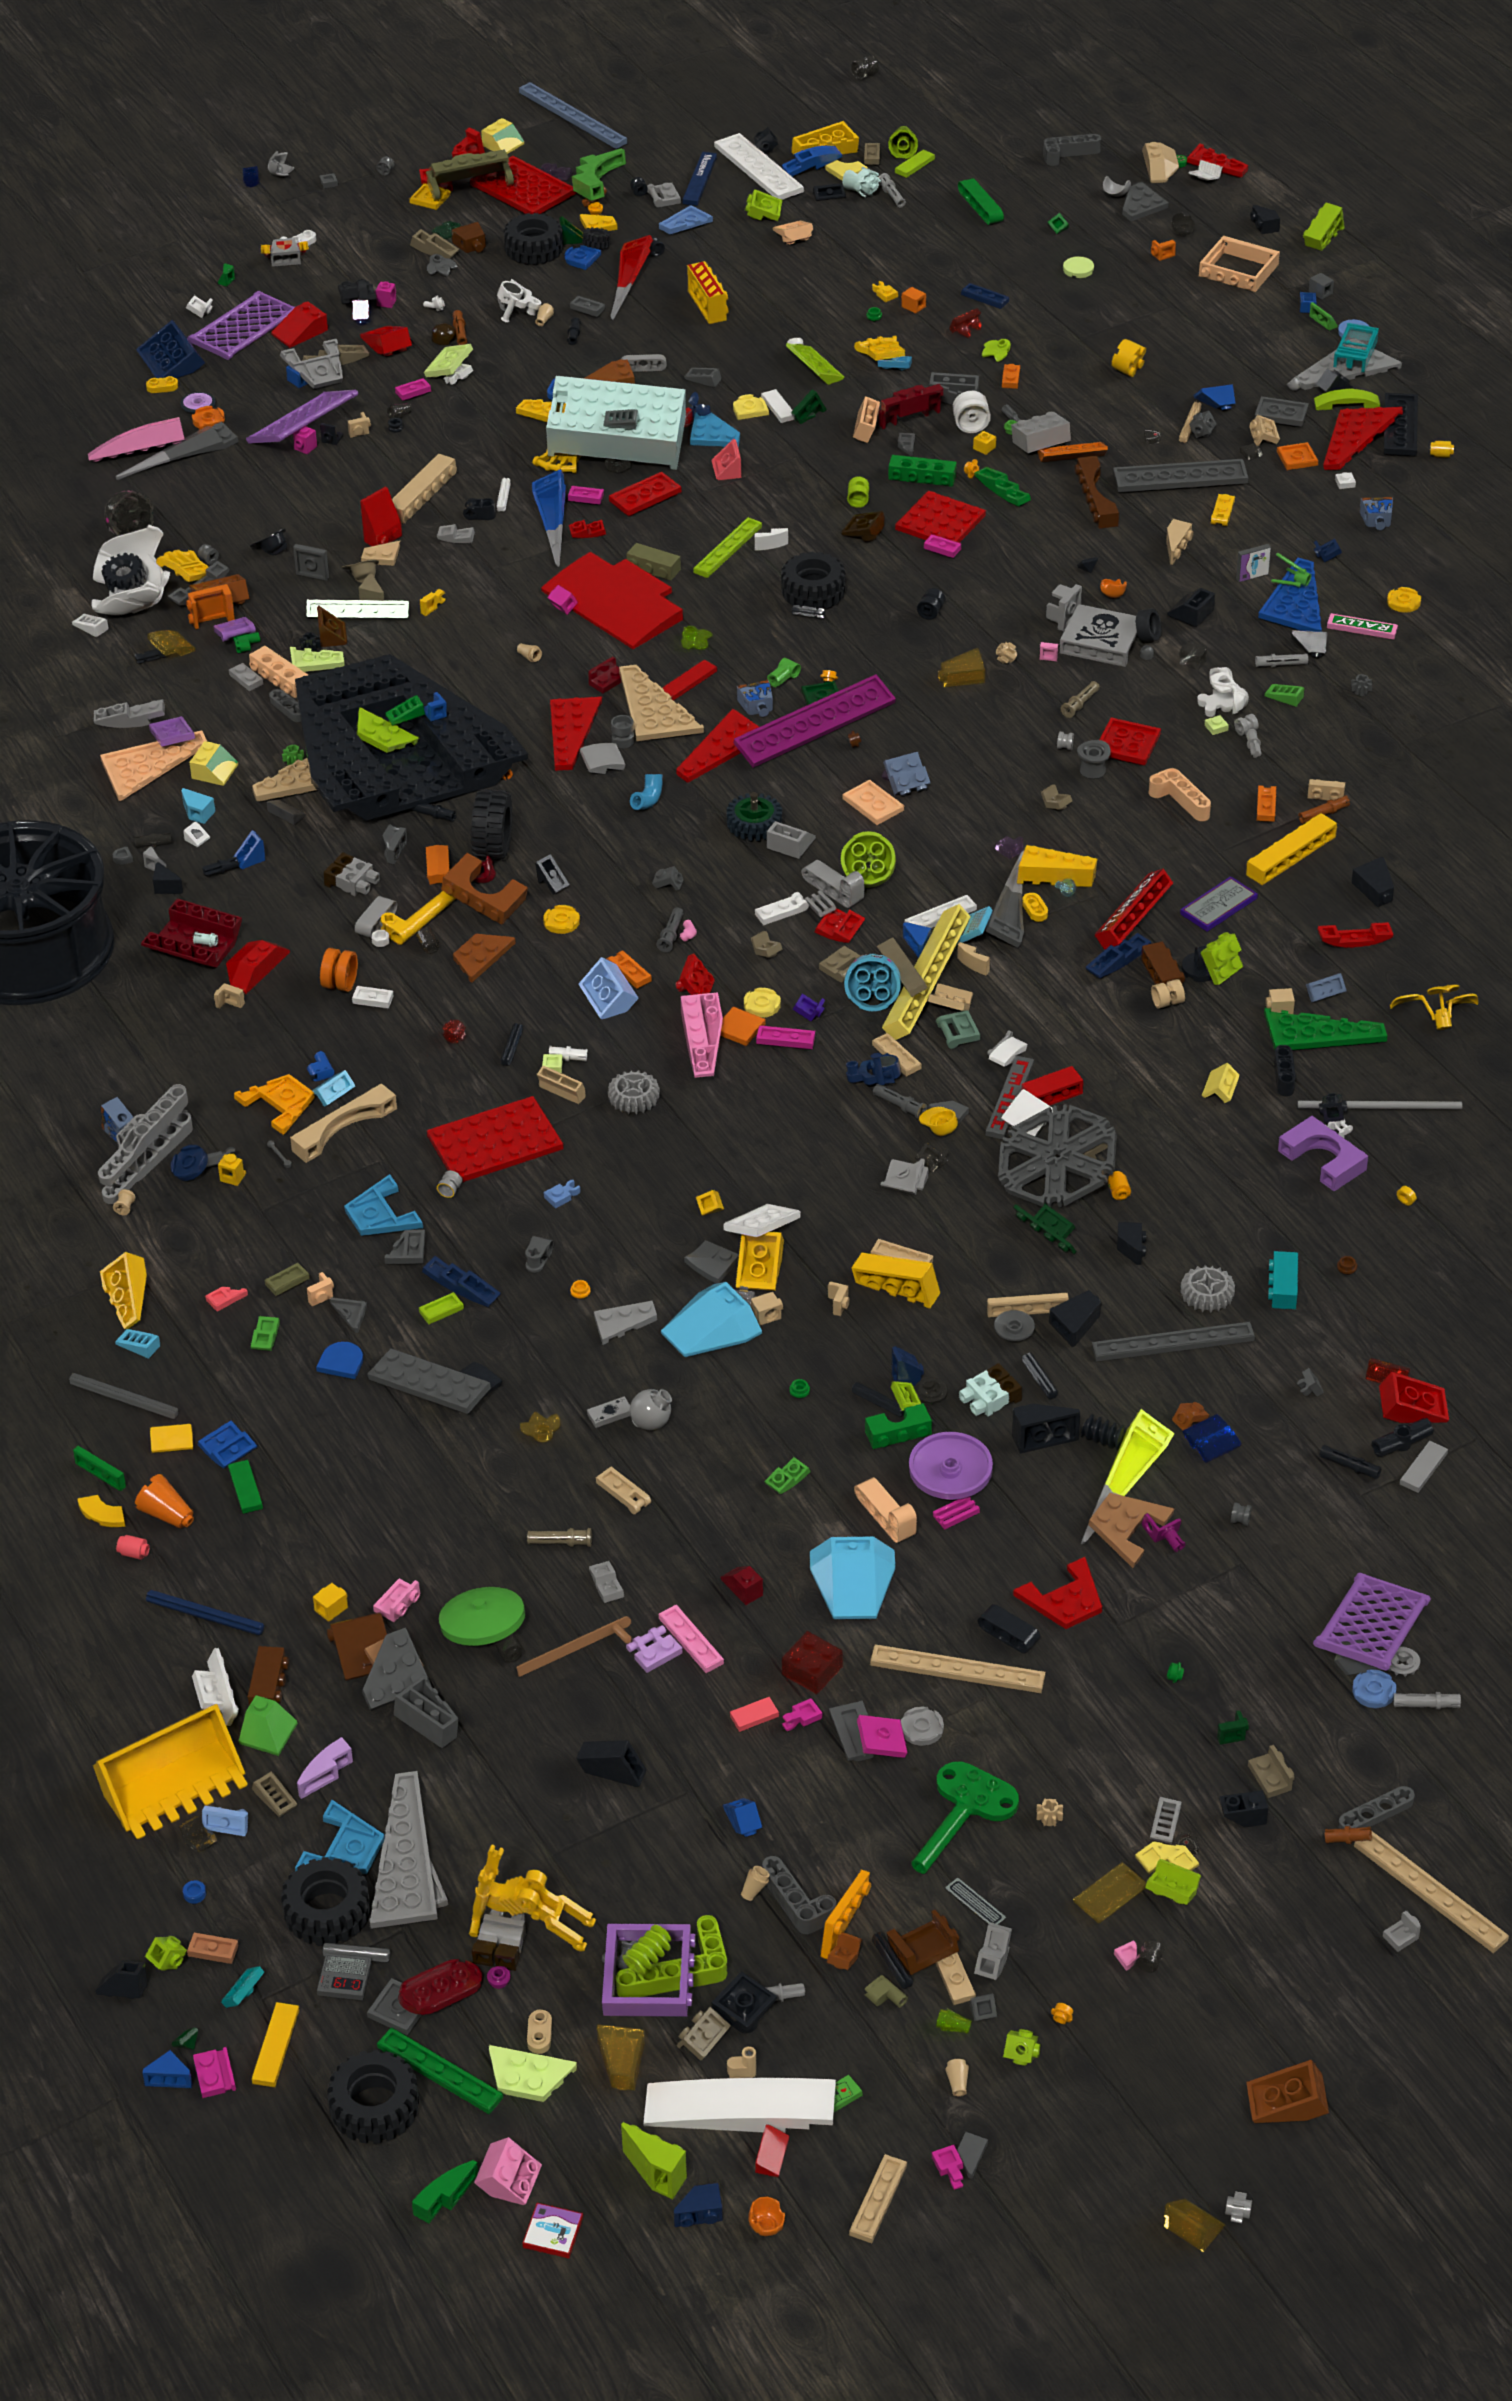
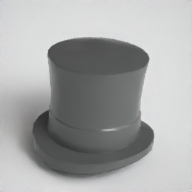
[1077,740,1110,778]

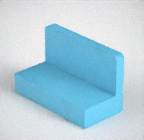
[312,1070,355,1107]

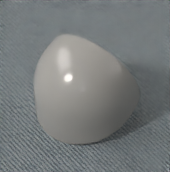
[1103,176,1131,197]

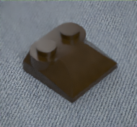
[841,511,885,542]

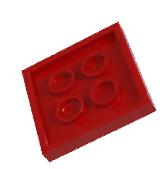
[1099,718,1161,765]

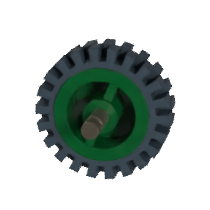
[727,792,782,841]

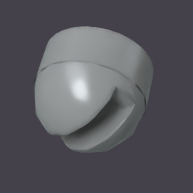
[1287,377,1301,391]

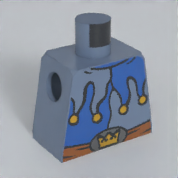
[1360,497,1393,530]
[737,680,773,717]
[101,1097,133,1142]

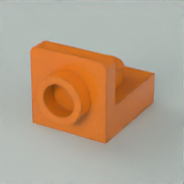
[1151,240,1176,261]

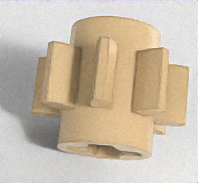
[996,642,1017,664]
[1037,1799,1063,1826]

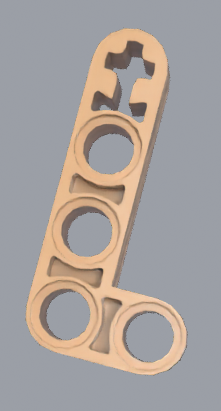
[1149,768,1211,821]
[854,1477,917,1543]

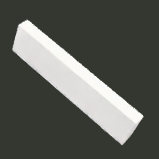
[905,895,977,928]

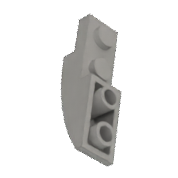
[94,699,165,728]

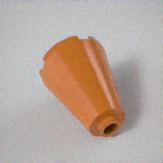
[135,1474,194,1529]

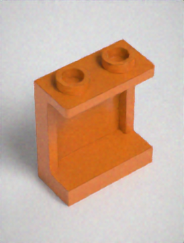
[186,584,235,630]

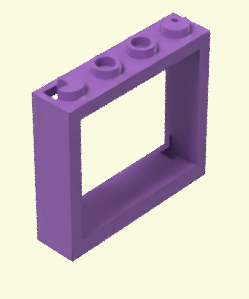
[602,1924,695,2016]

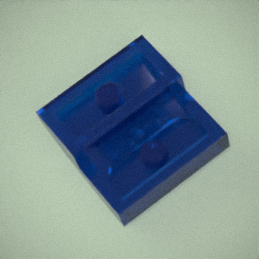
[1182,1414,1242,1463]

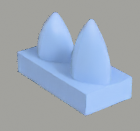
[202,1806,248,1836]

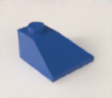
[1194,384,1236,410]

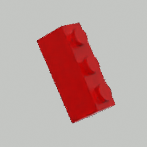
[1021,1066,1083,1106]

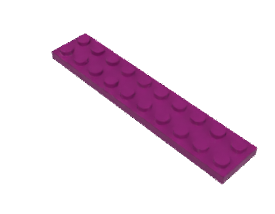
[733,674,896,768]

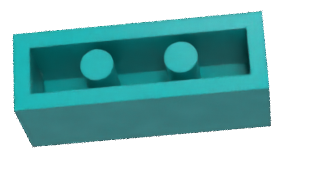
[1268,1251,1298,1309]

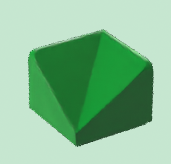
[1047,213,1069,234]
[217,263,235,287]

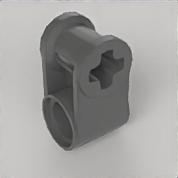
[525,1236,554,1273]

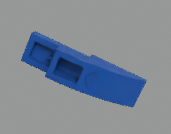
[782,146,843,176]

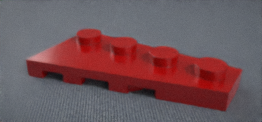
[1187,143,1248,177]

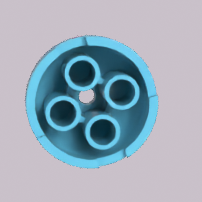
[844,954,901,1011]

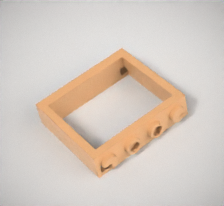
[1199,236,1280,292]

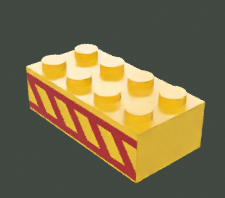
[687,261,728,324]

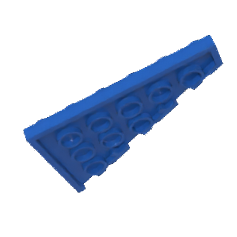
[1258,558,1322,632]

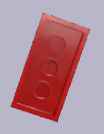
[609,472,681,516]

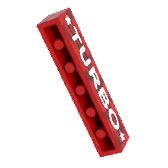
[1095,868,1173,950]

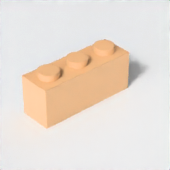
[853,396,880,443]

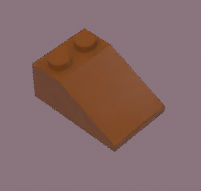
[583,359,635,384]
[1246,2060,1329,2123]

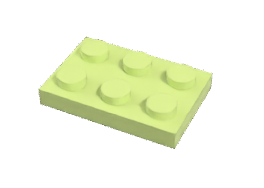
[424,344,473,378]

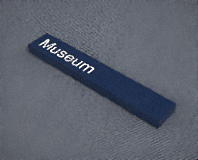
[683,152,717,206]

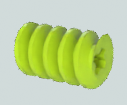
[622,1924,671,1976]

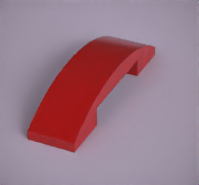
[1317,922,1394,948]

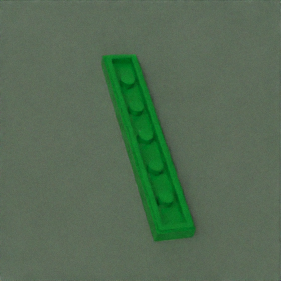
[377,2027,503,2114]

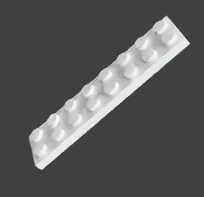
[714,133,804,200]

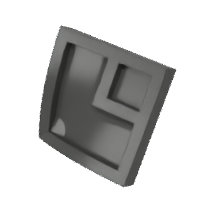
[684,1240,739,1284]

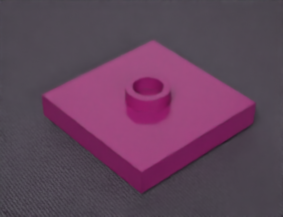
[857,1715,907,1758]

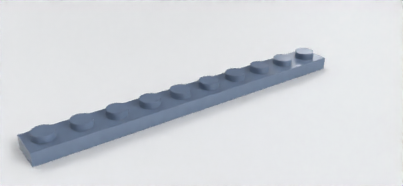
[519,82,627,149]

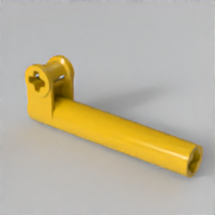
[381,891,456,945]

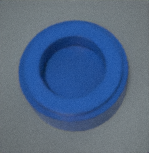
[183,1880,206,1904]

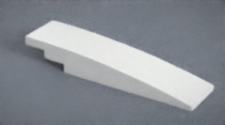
[643,2078,836,2133]

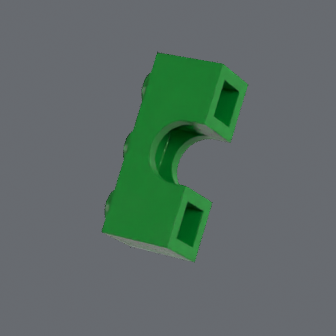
[865,1403,932,1449]

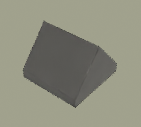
[969,1993,997,2021]

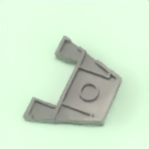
[280,339,343,389]

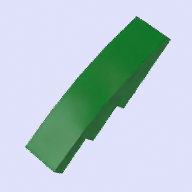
[974,467,1031,506]

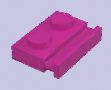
[193,2047,236,2098]

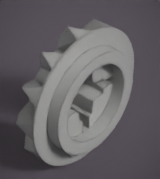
[1388,1647,1420,1677]

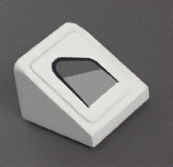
[184,822,210,847]

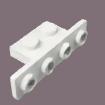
[192,1648,238,1726]

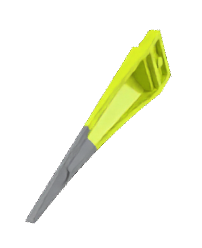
[1081,1409,1174,1544]

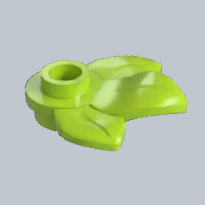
[982,339,1011,362]

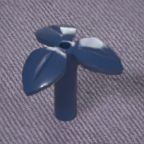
[688,392,711,417]

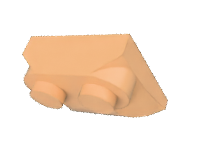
[773,220,813,244]

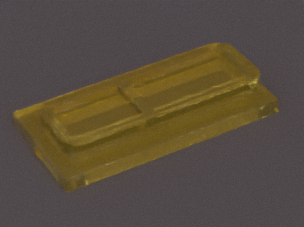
[1073,1862,1146,1924]

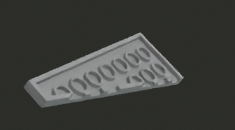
[370,1771,438,1928]

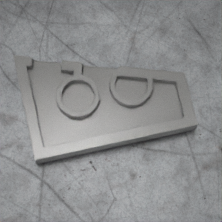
[594,1301,657,1345]

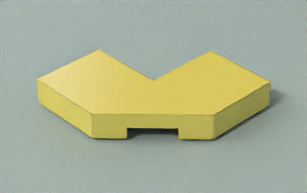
[1135,1842,1199,1874]

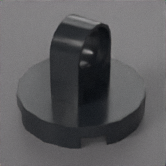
[1182,946,1212,982]

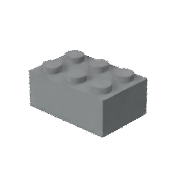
[1011,412,1071,453]

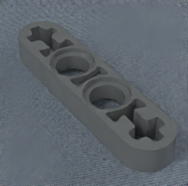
[1338,1786,1415,1829]

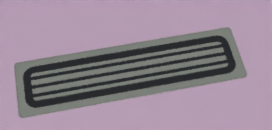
[945,1878,1006,1924]

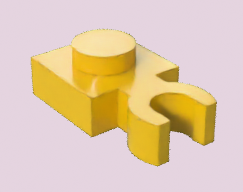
[872,281,898,302]
[420,589,445,616]

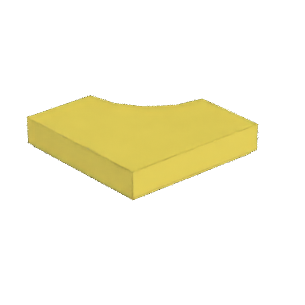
[825,160,868,180]

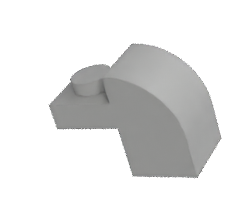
[974,1922,1012,1980]

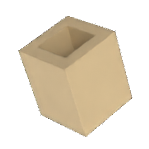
[1265,988,1295,1014]

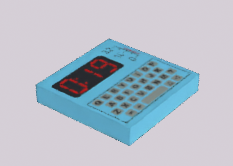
[956,906,993,946]

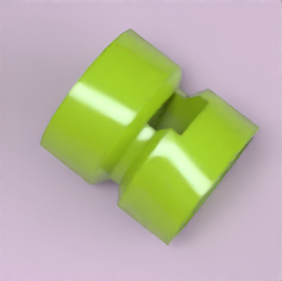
[847,477,869,508]

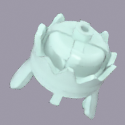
[842,167,881,198]

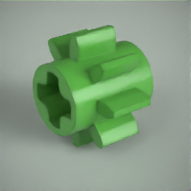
[282,745,304,765]

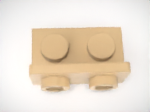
[1250,415,1280,446]
[1308,779,1345,800]
[928,984,973,1011]

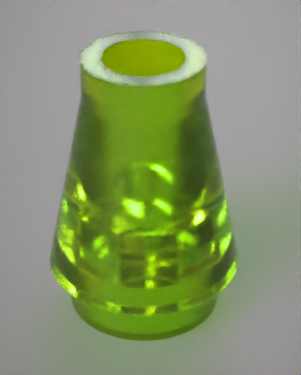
[936,2008,972,2034]

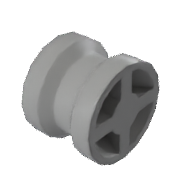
[1057,731,1074,750]

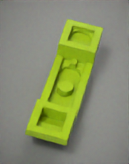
[1314,389,1380,410]

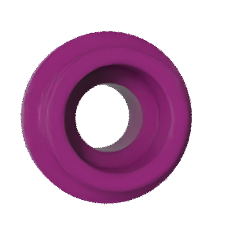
[487,1966,510,1989]

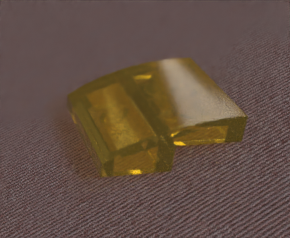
[148,630,195,656]

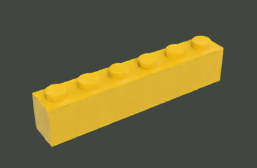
[1246,813,1337,885]

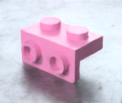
[373,1578,420,1622]

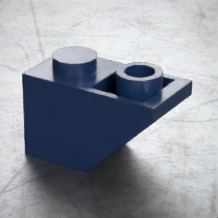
[674,2183,723,2227]

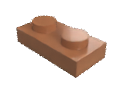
[187,1933,239,1964]

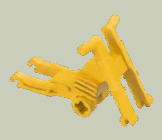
[469,1845,596,1951]

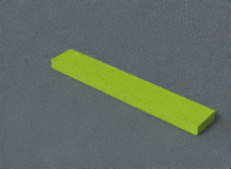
[693,517,762,578]

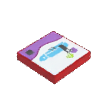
[523,2203,583,2258]

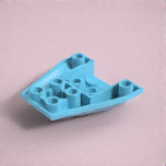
[661,1282,762,1357]
[810,1537,895,1619]

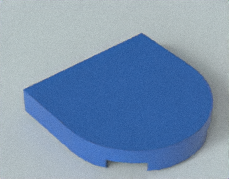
[565,245,601,270]
[316,1342,363,1379]

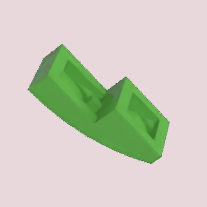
[251,1316,280,1351]

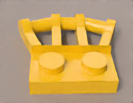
[854,336,905,361]
[532,449,581,473]
[156,550,208,582]

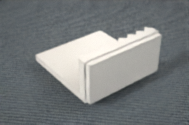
[1189,160,1223,181]

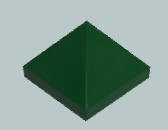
[171,2027,198,2050]

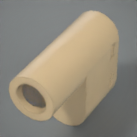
[727,2047,756,2078]

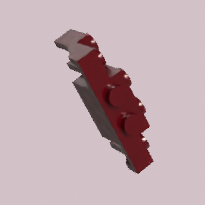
[878,384,943,429]

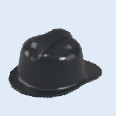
[250,529,287,555]

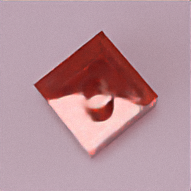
[782,1631,843,1694]

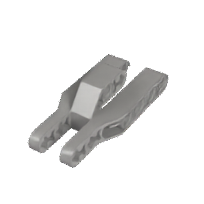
[98,1084,193,1204]

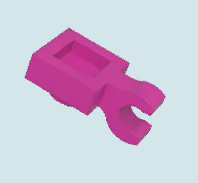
[782,1698,822,1731]
[932,2145,963,2190]

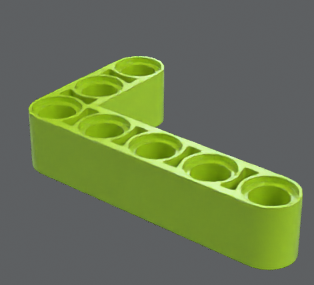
[616,1915,727,1997]

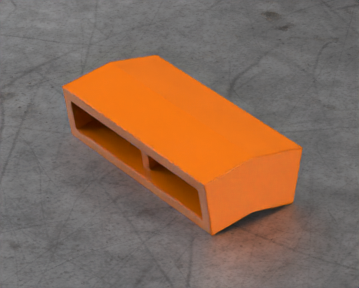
[426,845,449,885]

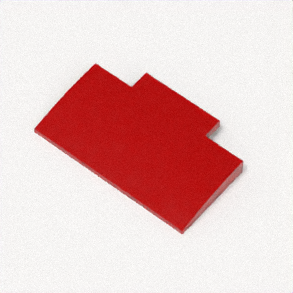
[541,552,683,649]

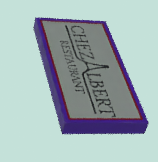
[1180,877,1258,931]

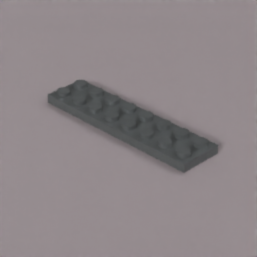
[1113,459,1249,492]

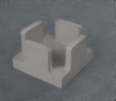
[1046,584,1082,631]

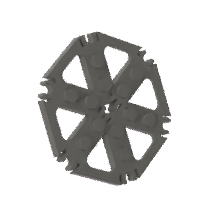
[998,1105,1117,1207]

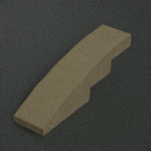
[302,345,369,365]

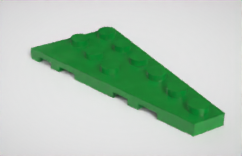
[1264,1008,1387,1050]

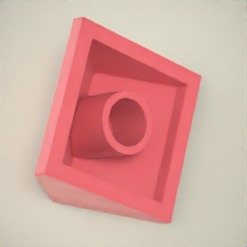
[712,439,741,480]

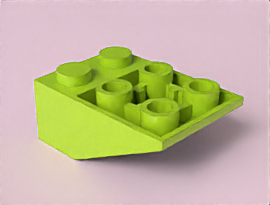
[621,2122,687,2200]

